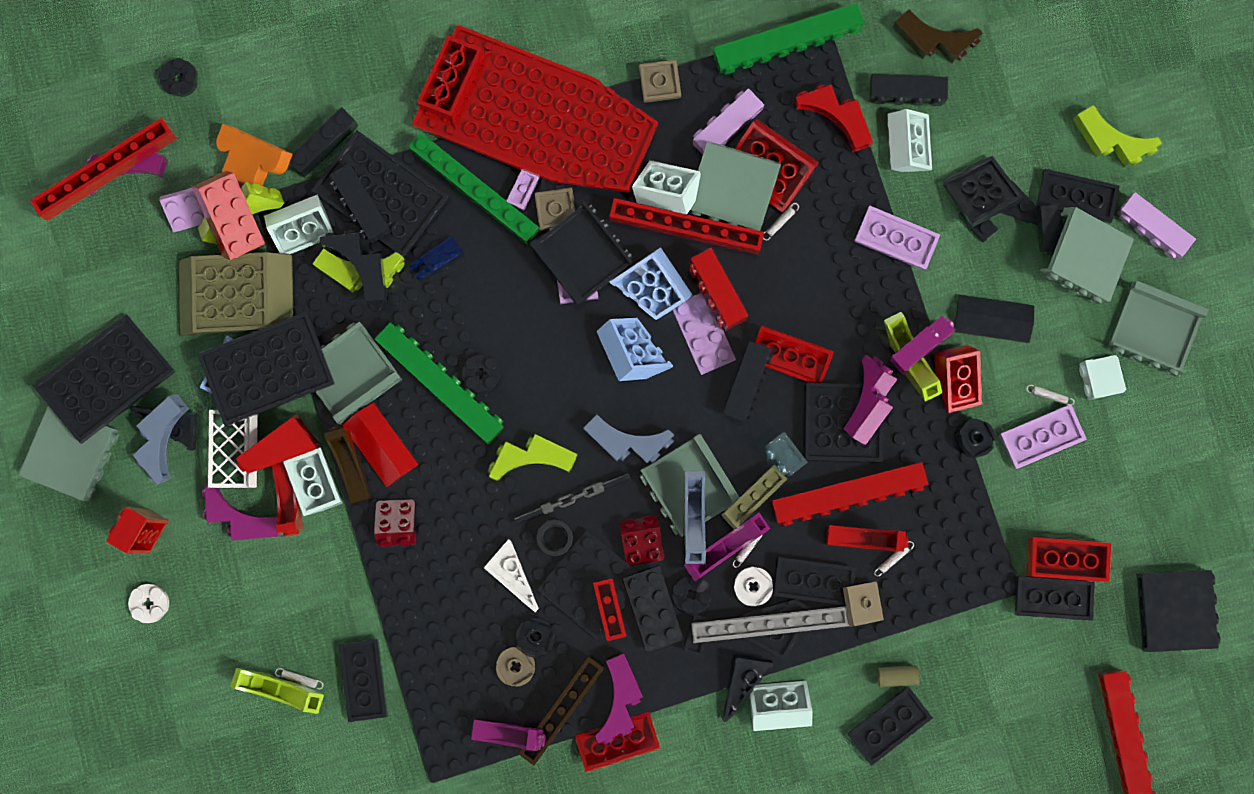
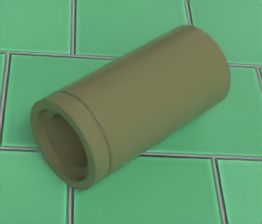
[877,665,919,687]

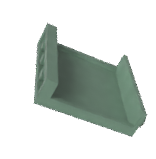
[690,141,781,231]
[1040,207,1134,304]
[1107,281,1209,376]
[316,322,402,424]
[19,405,119,501]
[640,434,739,537]

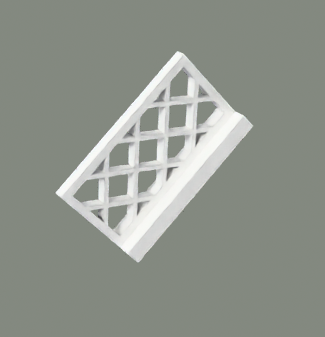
[208,410,257,488]

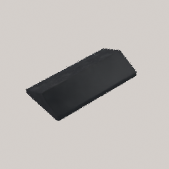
[954,294,1034,343]

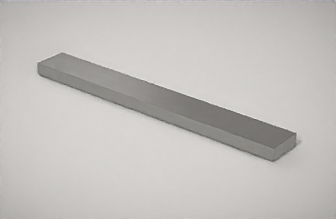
[691,606,849,643]

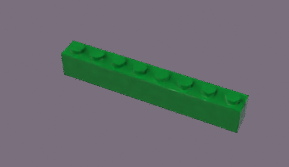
[713,3,865,74]
[408,132,540,246]
[375,322,504,444]

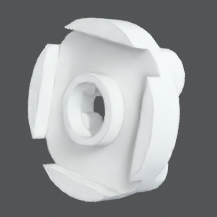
[734,567,773,606]
[128,584,169,623]

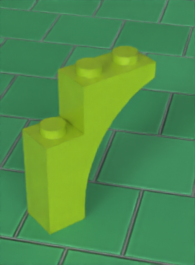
[1073,105,1162,167]
[198,182,284,244]
[313,249,405,293]
[884,312,942,401]
[488,434,578,481]
[230,668,324,714]

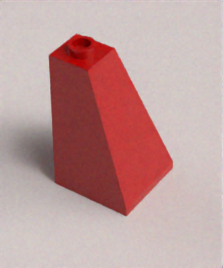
[236,414,320,474]

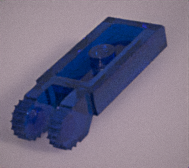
[409,236,463,280]

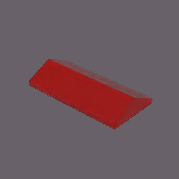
[755,325,834,383]
[342,403,419,487]
[575,711,661,773]

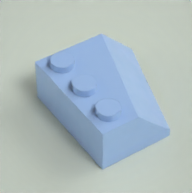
[610,247,692,320]
[597,318,673,381]

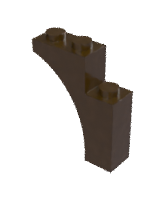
[893,9,983,63]
[324,426,372,504]

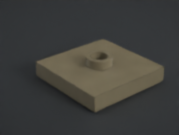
[639,60,681,103]
[535,188,575,231]
[843,581,884,627]

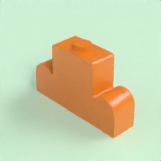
[216,124,293,186]

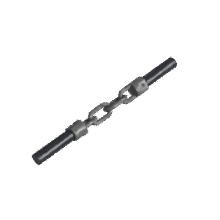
[514,472,631,524]

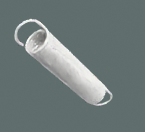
[763,203,799,240]
[1027,385,1075,405]
[733,535,763,568]
[874,541,914,576]
[275,668,323,689]

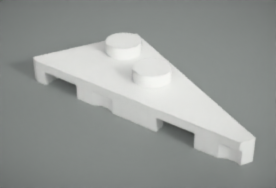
[484,539,539,612]

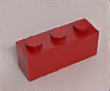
[593,578,626,641]

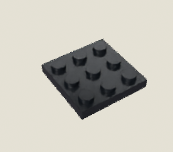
[943,155,1023,227]

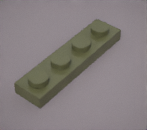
[721,465,787,529]

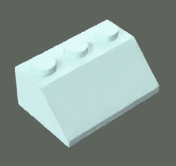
[887,109,932,172]
[632,161,701,214]
[264,195,334,254]
[283,448,343,516]
[749,681,812,731]

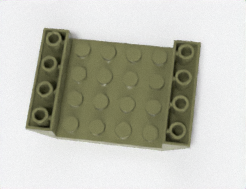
[179,252,293,337]

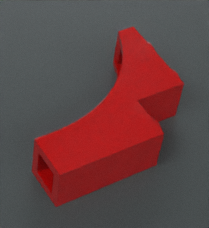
[794,85,873,152]
[272,463,304,537]
[825,525,908,552]

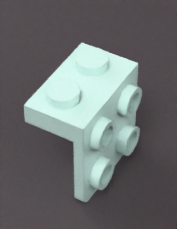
[1079,355,1126,400]

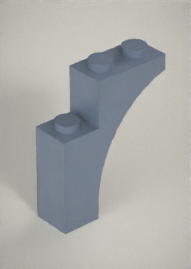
[133,394,189,485]
[584,415,674,463]
[684,471,706,564]

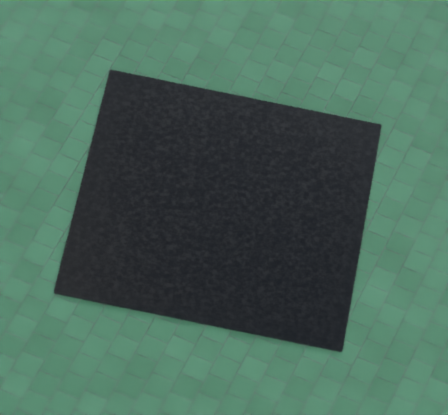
[258,39,1016,783]

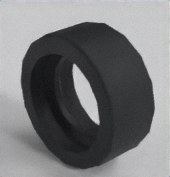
[536,519,573,556]

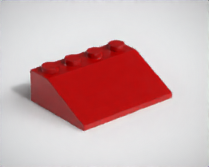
[735,119,819,212]

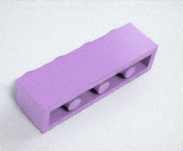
[693,89,764,155]
[1116,192,1196,260]

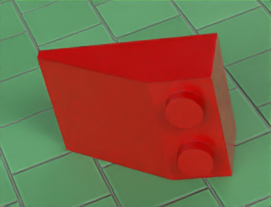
[934,345,982,413]

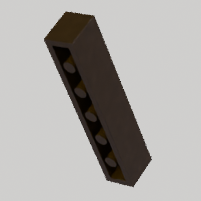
[519,655,604,766]

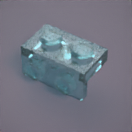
[765,432,808,477]

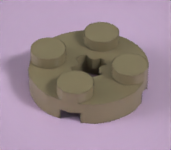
[496,647,535,686]

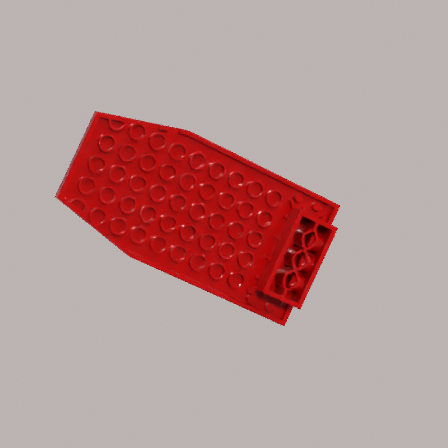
[412,24,658,193]

